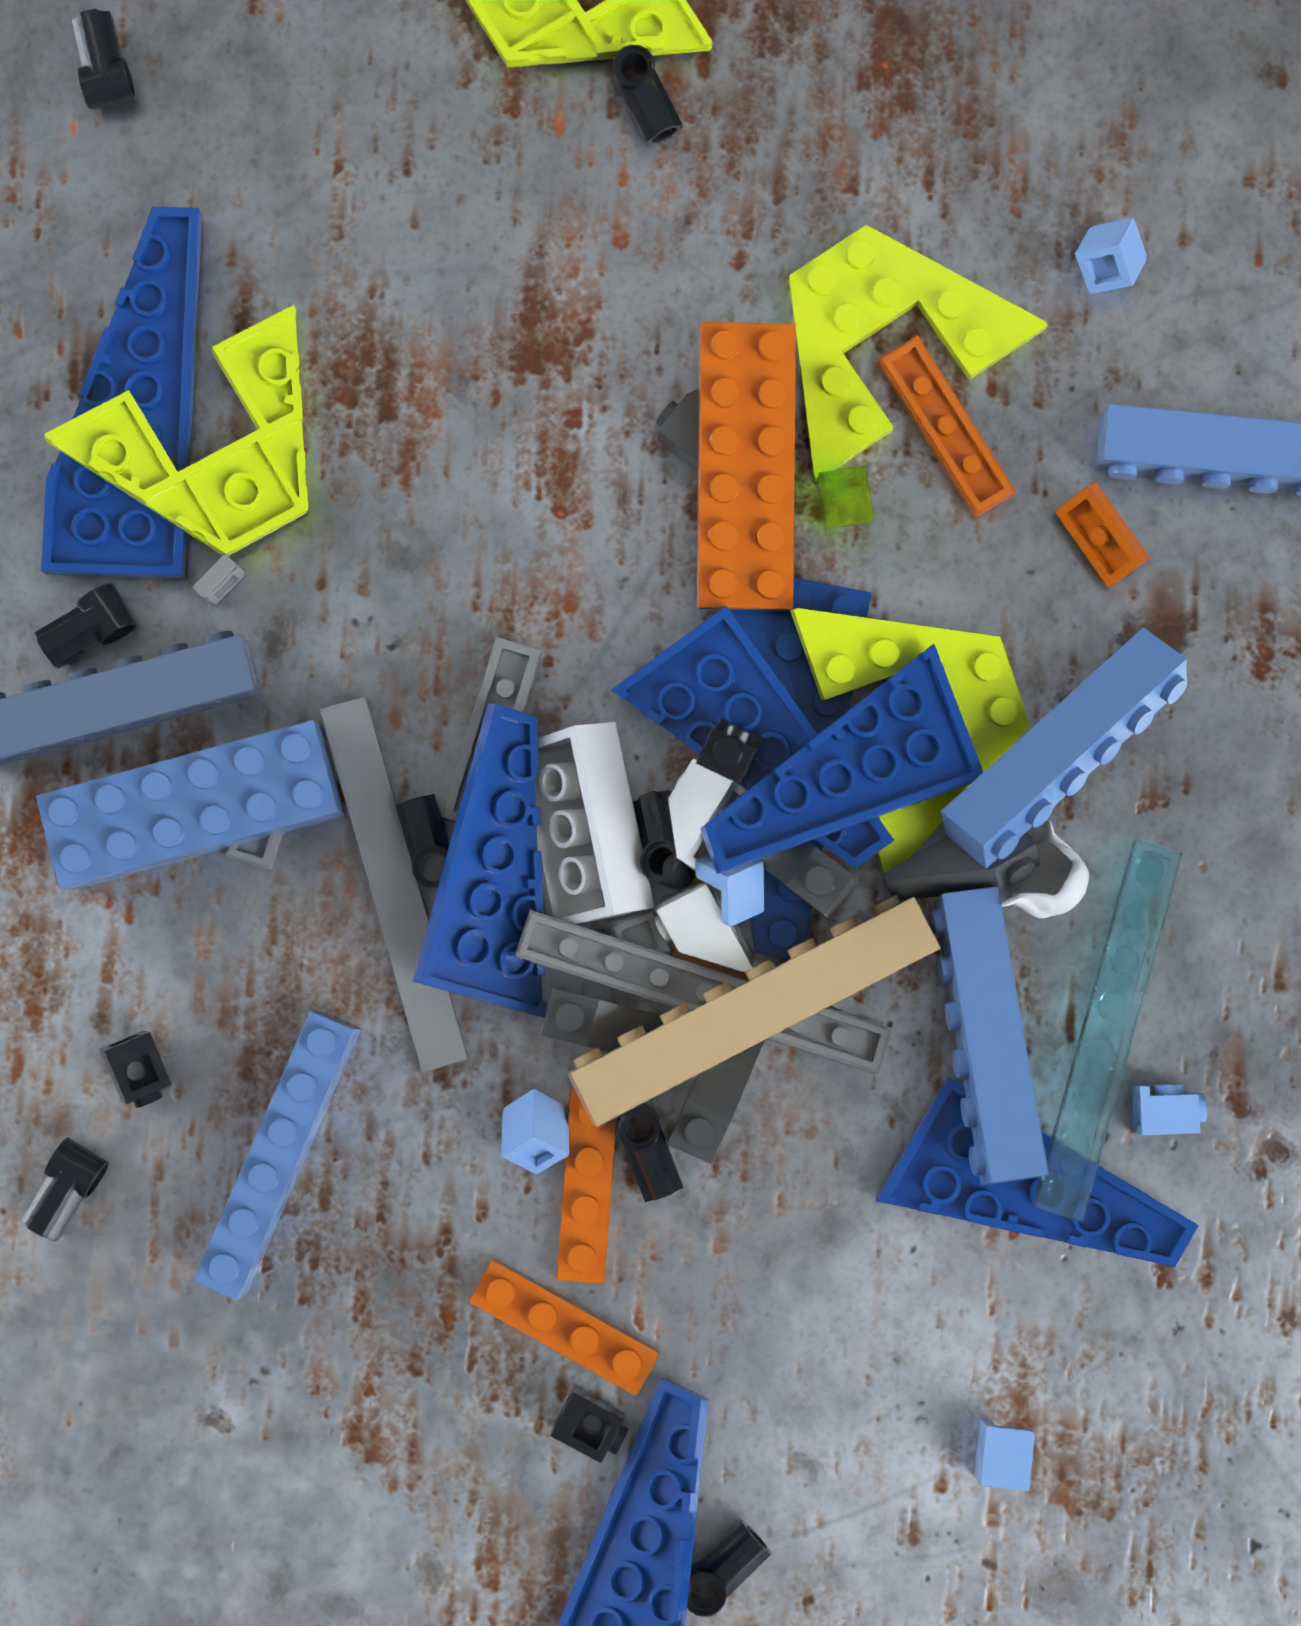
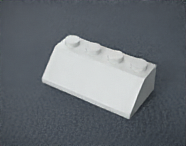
[535,722,654,925]

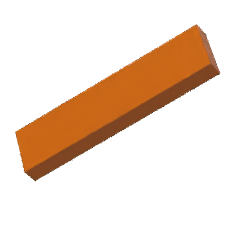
[877,335,1016,519]

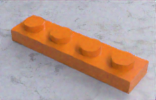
[557,1087,617,1284]
[469,1258,660,1397]

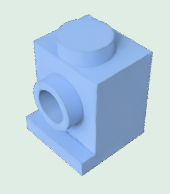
[1131,1084,1207,1135]

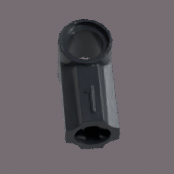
[72,9,136,110]
[613,44,683,146]
[34,583,137,669]
[633,790,696,889]
[395,794,450,890]
[617,1103,684,1202]
[20,1137,110,1242]
[687,1520,772,1617]

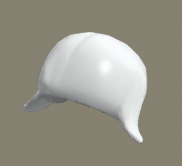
[1001,819,1089,919]

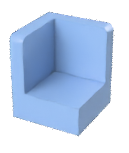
[1075,217,1147,295]
[695,854,764,927]
[501,1089,569,1175]
[974,1418,1035,1491]

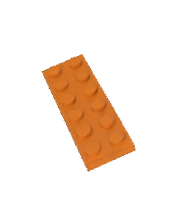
[697,321,796,611]

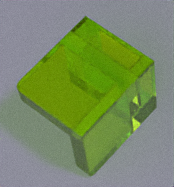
[816,465,874,536]

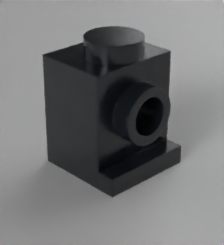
[696,718,765,784]
[99,1030,172,1108]
[550,1384,629,1464]

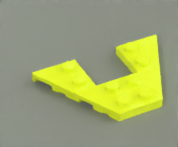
[465,0,712,68]
[788,225,1048,482]
[44,305,308,556]
[790,608,1031,878]

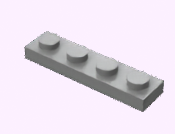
[442,637,542,822]

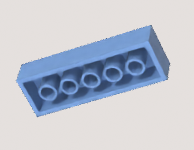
[36,720,346,891]

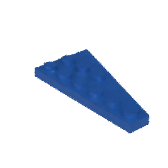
[611,606,894,868]
[700,644,983,874]
[413,703,546,1018]
[875,1076,1199,1267]
[557,1378,708,1626]

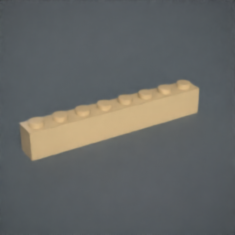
[567,895,941,1126]

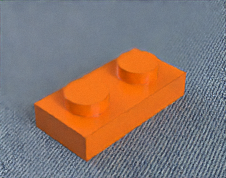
[1055,482,1150,588]

